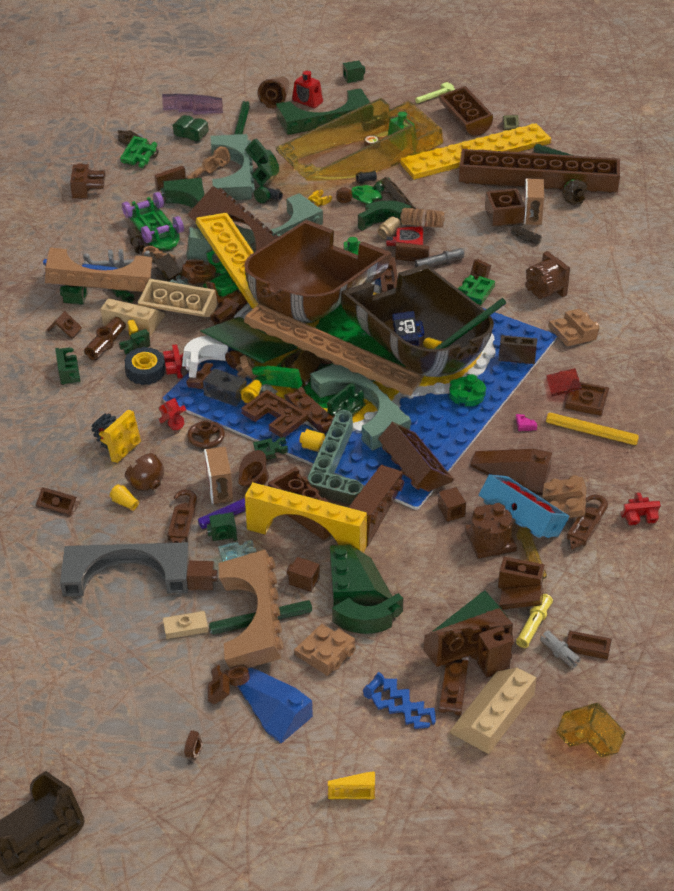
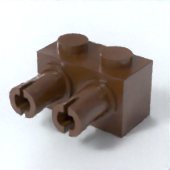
[70,163,106,198]

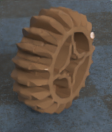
[400,208,445,228]

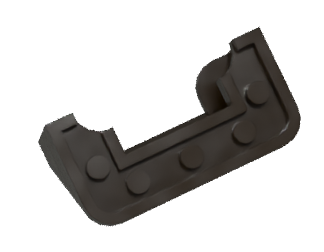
[0,771,85,876]

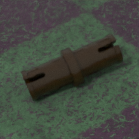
[127,227,145,254]

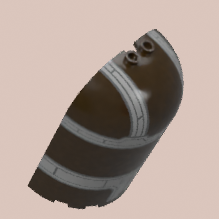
[341,264,494,378]

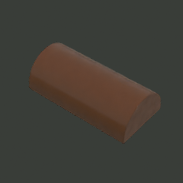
[439,86,493,136]

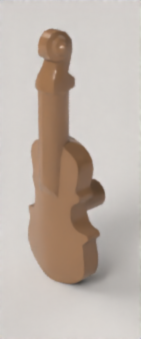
[186,146,230,179]

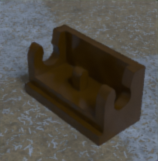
[499,335,537,364]

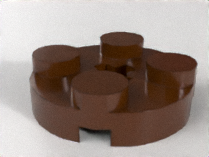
[181,259,216,284]

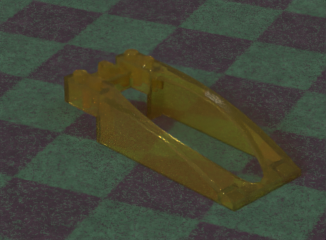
[275,98,443,181]

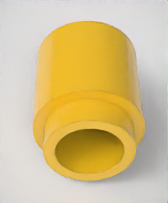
[299,429,326,452]

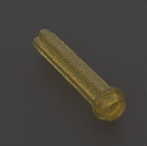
[516,527,547,579]

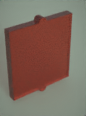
[546,368,582,397]

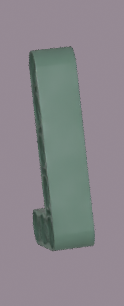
[308,410,363,505]

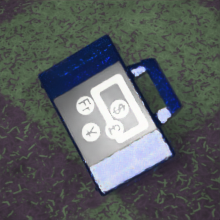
[392,311,425,347]

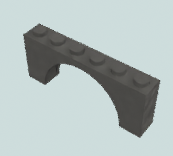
[60,542,190,597]

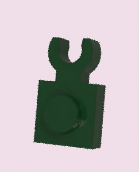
[253,437,289,460]

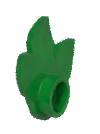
[351,185,382,204]

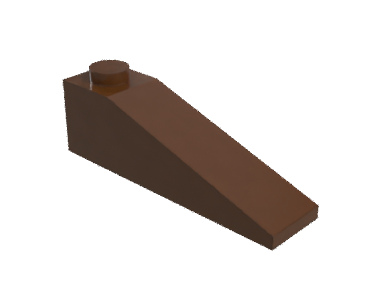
[471,449,552,495]

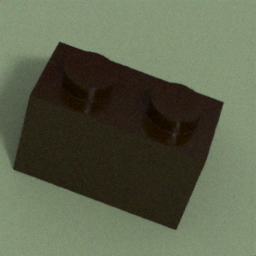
[279,350,322,389]

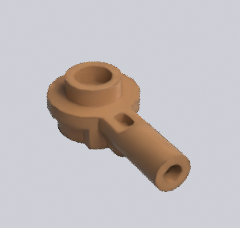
[142,246,176,261]

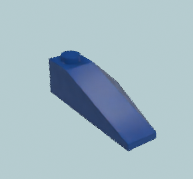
[237,667,313,743]

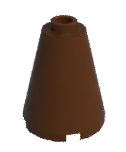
[257,76,289,109]

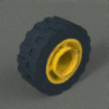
[124,347,165,385]

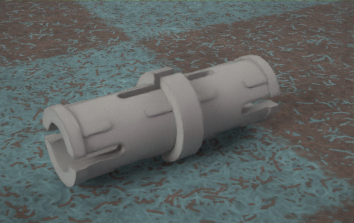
[540,630,581,669]

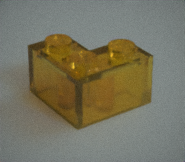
[556,702,626,758]

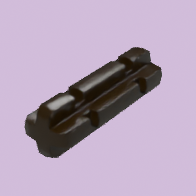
[511,225,542,245]

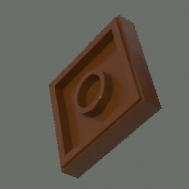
[565,381,609,416]

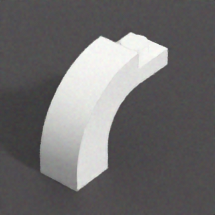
[182,335,228,378]

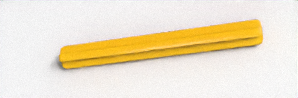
[546,412,639,445]

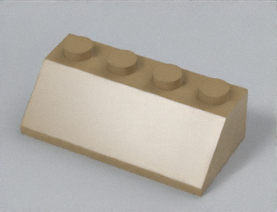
[138,279,217,317]
[450,668,536,754]

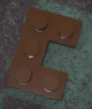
[241,390,308,438]

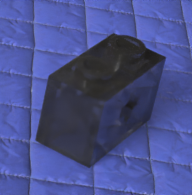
[203,368,247,406]

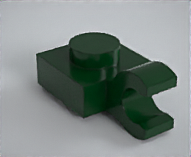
[119,329,151,355]

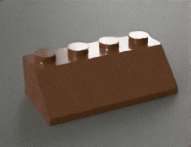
[378,421,455,492]

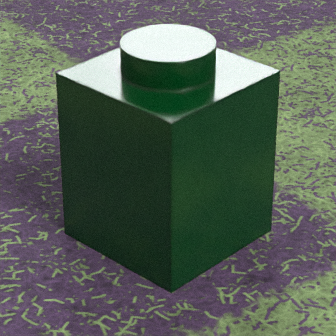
[343,60,366,83]

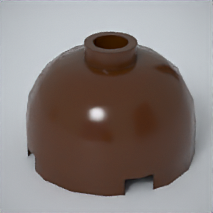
[124,453,165,491]

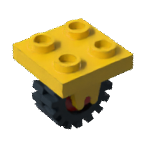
[91,410,141,463]

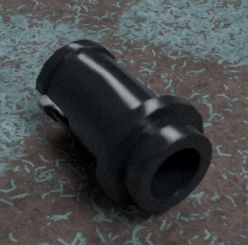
[356,171,377,184]
[265,187,283,202]

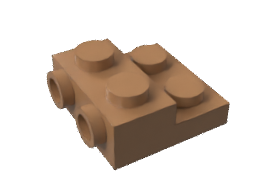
[548,308,599,347]
[543,475,587,518]
[294,624,356,676]

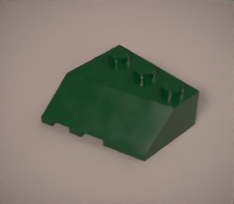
[330,545,392,607]

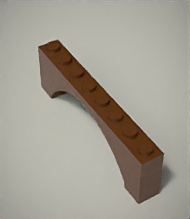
[188,186,279,251]

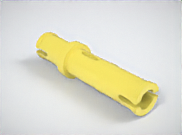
[516,594,553,648]

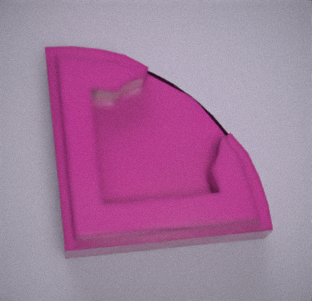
[515,414,538,432]

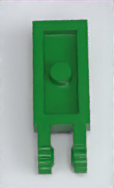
[252,365,302,389]

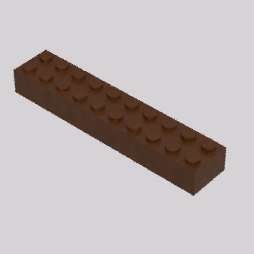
[459,149,620,193]

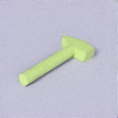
[415,82,455,104]

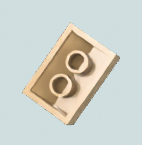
[101,298,165,336]

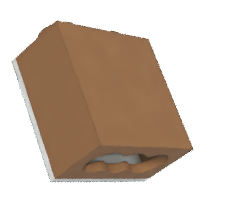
[524,179,544,225]
[204,447,233,505]

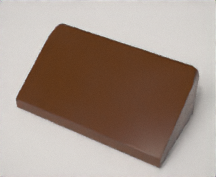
[36,487,81,516]

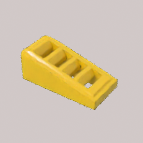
[328,772,375,799]

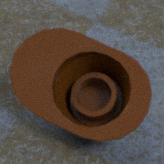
[238,450,269,488]

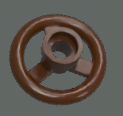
[187,420,225,448]

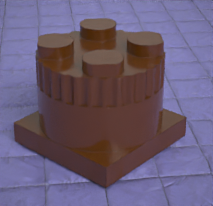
[525,251,570,299]
[465,503,517,559]

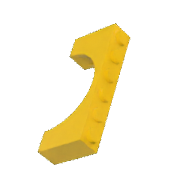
[245,483,367,553]

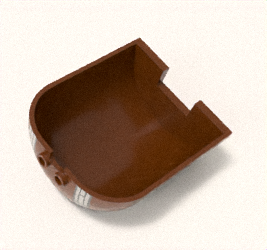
[244,220,392,324]

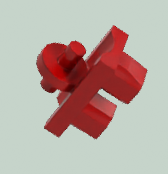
[163,344,186,379]
[158,398,186,431]
[620,492,661,526]

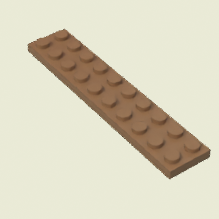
[244,304,424,396]

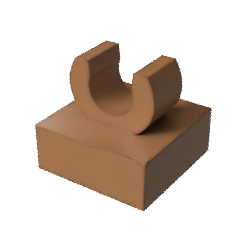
[236,355,258,380]

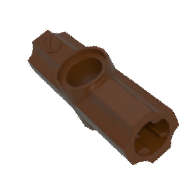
[210,292,248,325]
[84,317,126,360]

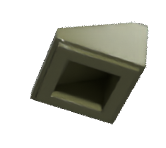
[502,115,519,130]

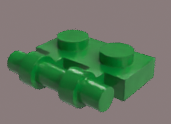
[120,136,158,169]
[457,275,495,305]

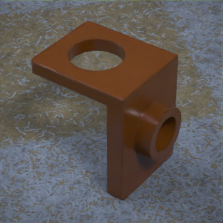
[206,281,238,303]
[47,311,82,339]

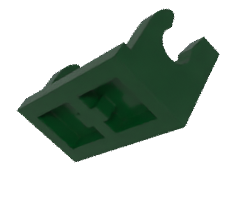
[55,347,81,385]
[327,383,365,417]

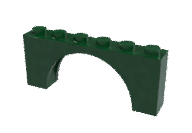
[276,88,373,135]

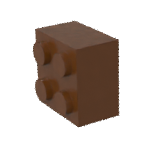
[485,188,526,226]

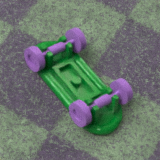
[122,192,184,250]

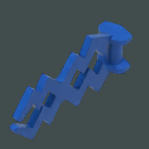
[363,672,436,729]

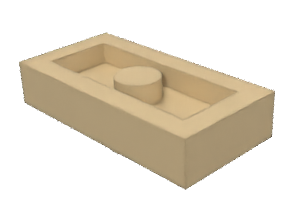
[163,611,209,639]

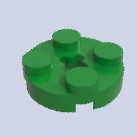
[449,374,486,406]

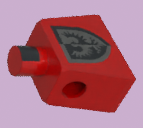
[292,71,323,109]
[386,226,423,247]

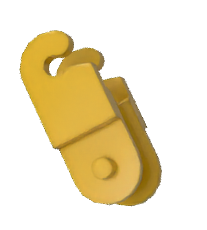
[308,190,332,207]

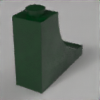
[161,178,204,208]

